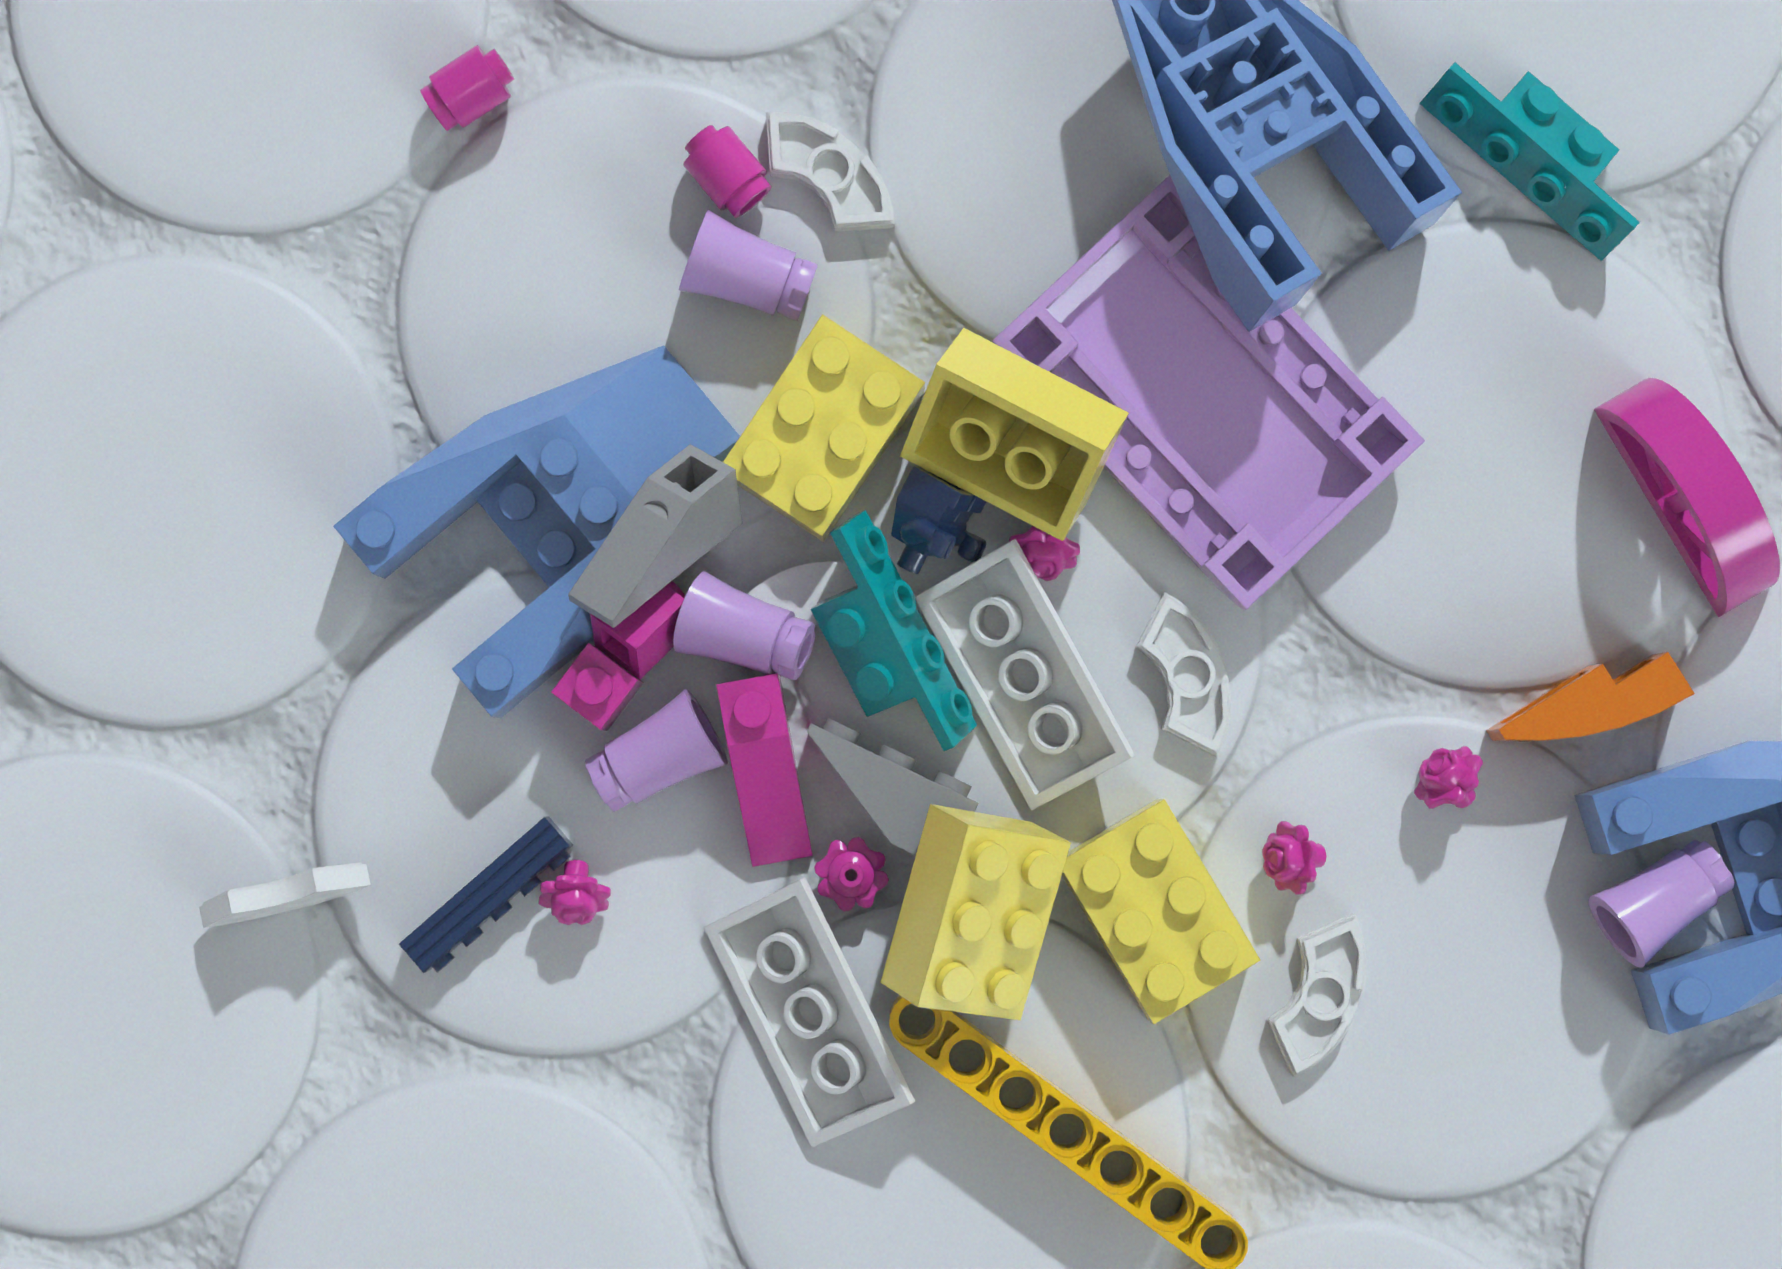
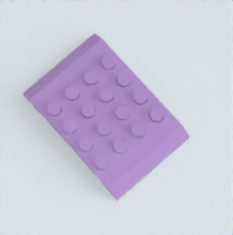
[992,175,1425,611]

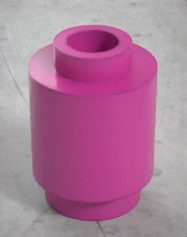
[420,45,515,131]
[683,125,772,218]

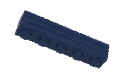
[399,816,573,973]

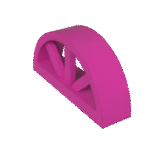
[1594,378,1780,617]

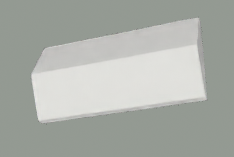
[915,539,1135,811]
[703,877,915,1148]

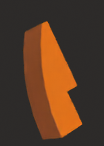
[1486,652,1695,742]

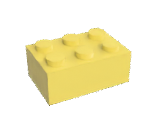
[723,314,925,542]
[900,328,1129,541]
[1062,799,1261,1024]
[880,804,1071,1021]

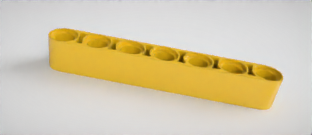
[889,996,1248,1269]

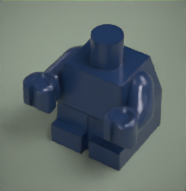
[891,466,987,574]

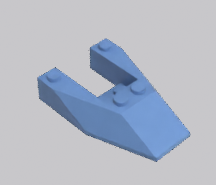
[1112,0,1462,332]
[333,345,740,718]
[1574,741,1782,1035]

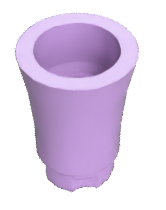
[679,210,818,321]
[673,571,816,680]
[585,689,728,812]
[1588,840,1735,968]

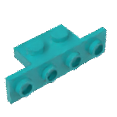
[1419,62,1640,261]
[810,510,977,751]

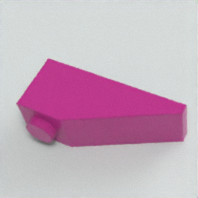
[716,673,813,867]

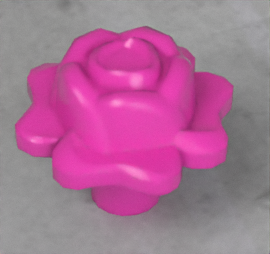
[1009,526,1080,581]
[1414,746,1483,809]
[1262,821,1326,895]
[814,837,889,912]
[538,860,611,925]

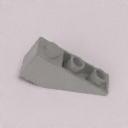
[568,444,743,628]
[807,718,979,856]

